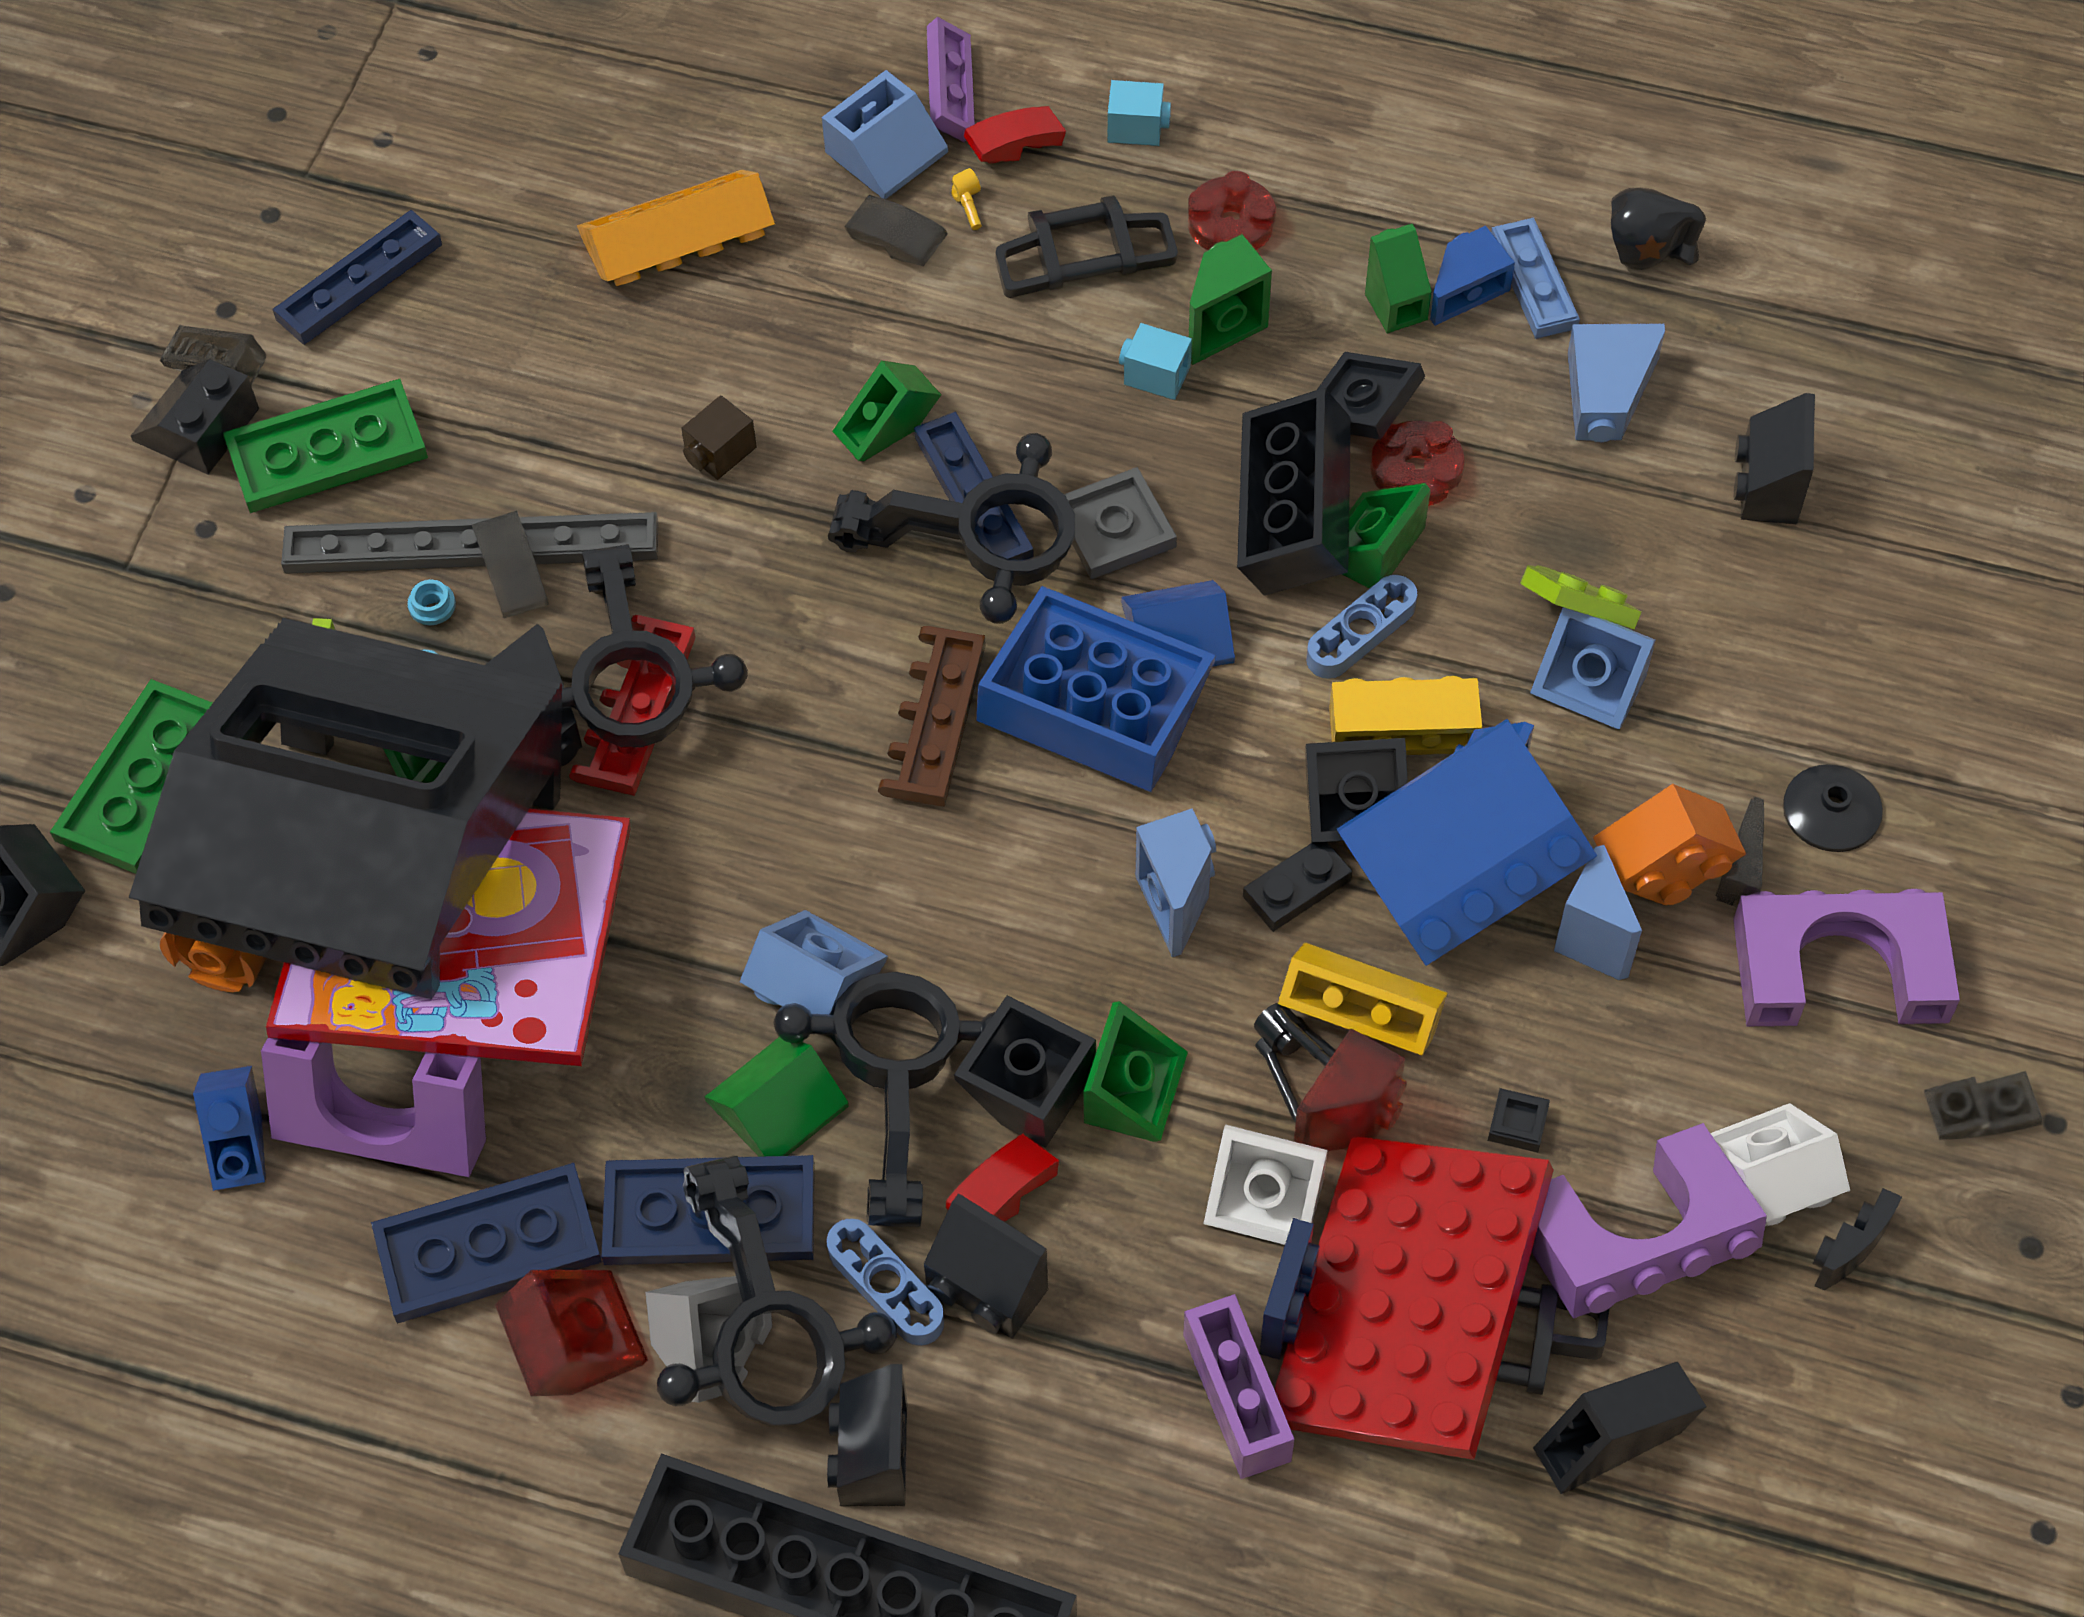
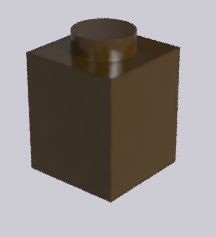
[681,395,757,480]

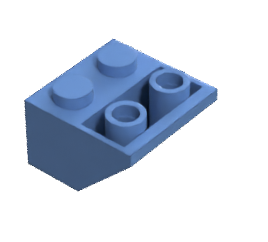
[822,70,948,200]

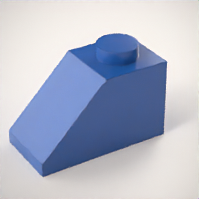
[1430,226,1515,326]

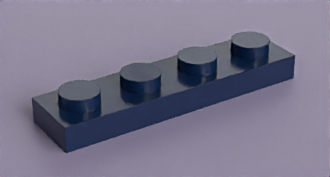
[272,210,442,345]
[914,411,1034,560]

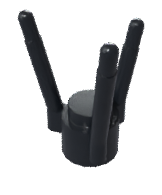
[1254,1003,1354,1132]

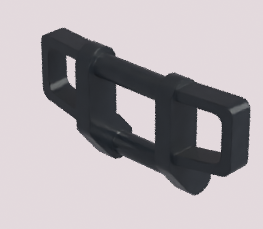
[995,195,1178,298]
[1496,1284,1609,1395]

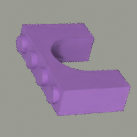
[1733,889,1960,1026]
[261,1038,486,1177]
[1531,1123,1767,1319]

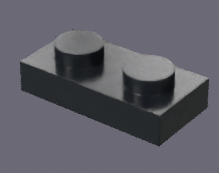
[1243,842,1352,932]

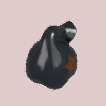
[1611,187,1706,270]

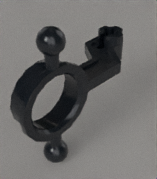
[828,433,1075,624]
[562,544,748,747]
[773,972,995,1227]
[657,1156,897,1426]

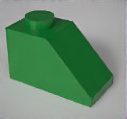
[832,360,942,462]

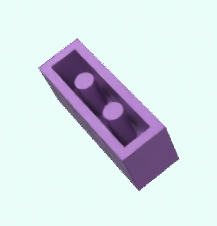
[1183,1294,1295,1479]

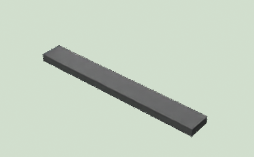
[281,512,658,574]

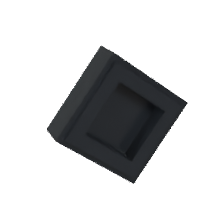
[1487,1088,1550,1153]

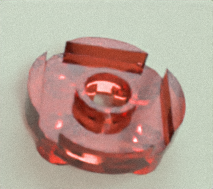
[1188,171,1276,250]
[1371,421,1464,506]

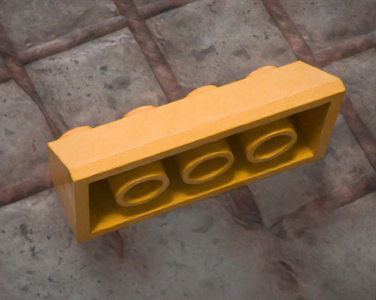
[577,170,775,286]

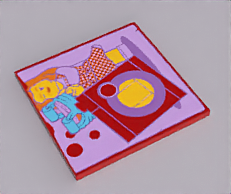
[266,809,631,1067]

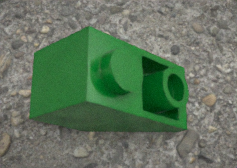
[1365,224,1432,334]

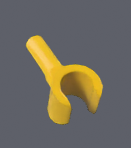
[951,168,982,230]

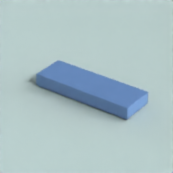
[1491,218,1580,339]

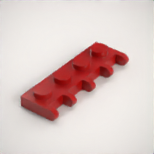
[569,615,696,796]

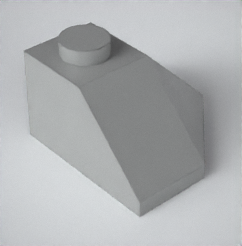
[645,1276,772,1403]

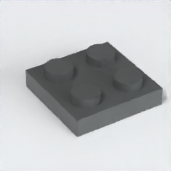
[1064,467,1177,579]

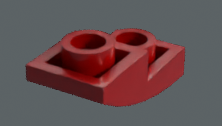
[963,106,1066,163]
[945,1134,1059,1222]

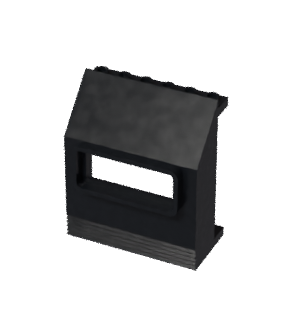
[129,618,562,999]

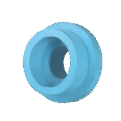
[407,579,456,625]

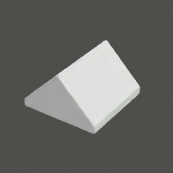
[1203,1125,1328,1245]

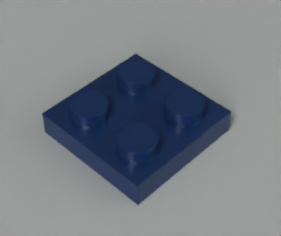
[1259,1218,1320,1360]

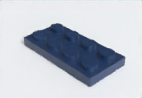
[601,1155,815,1265]
[371,1163,602,1324]

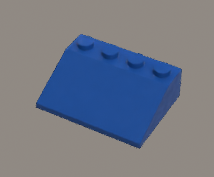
[976,586,1216,792]
[1337,719,1597,966]

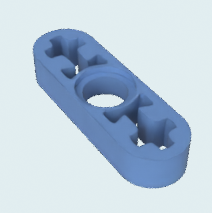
[1306,575,1417,679]
[827,1219,944,1345]

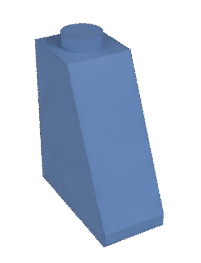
[1568,324,1665,442]

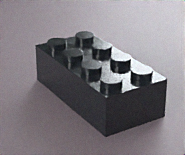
[1237,388,1351,596]

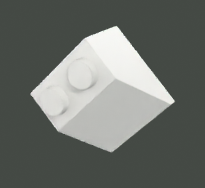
[1710,1103,1850,1226]

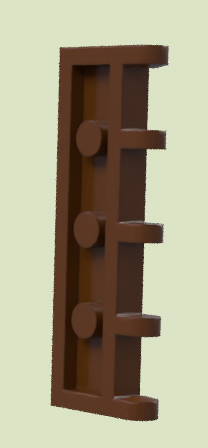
[878,626,986,807]

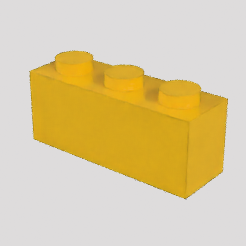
[1329,676,1482,755]
[1278,942,1448,1055]

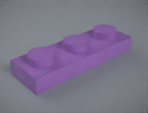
[927,17,975,142]

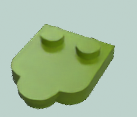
[1520,565,1641,630]

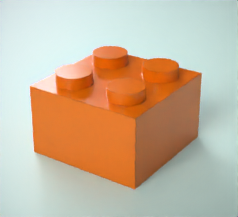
[1593,784,1746,906]

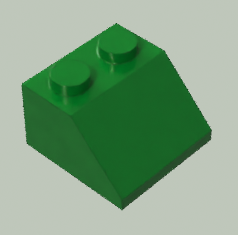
[1188,234,1272,365]

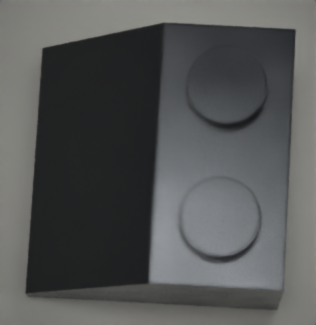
[131,359,259,475]
[1733,393,1815,525]
[1305,738,1408,843]
[0,824,85,966]
[954,995,1096,1148]
[924,1193,1048,1339]
[827,1364,907,1506]

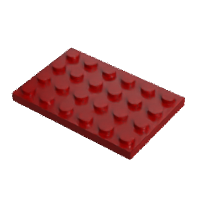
[1274,1136,1554,1460]

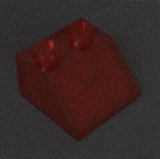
[1294,1028,1407,1152]
[495,1270,648,1397]

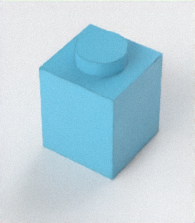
[1107,80,1171,146]
[1119,323,1192,400]

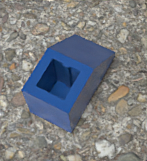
[193,1066,266,1191]

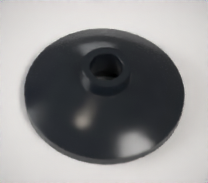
[1783,764,1883,852]

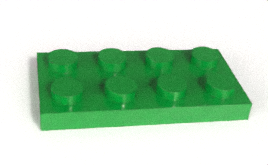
[223,378,428,513]
[50,679,213,874]

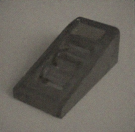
[160,325,266,386]
[1715,796,1764,907]

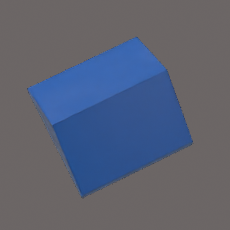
[1121,580,1235,667]

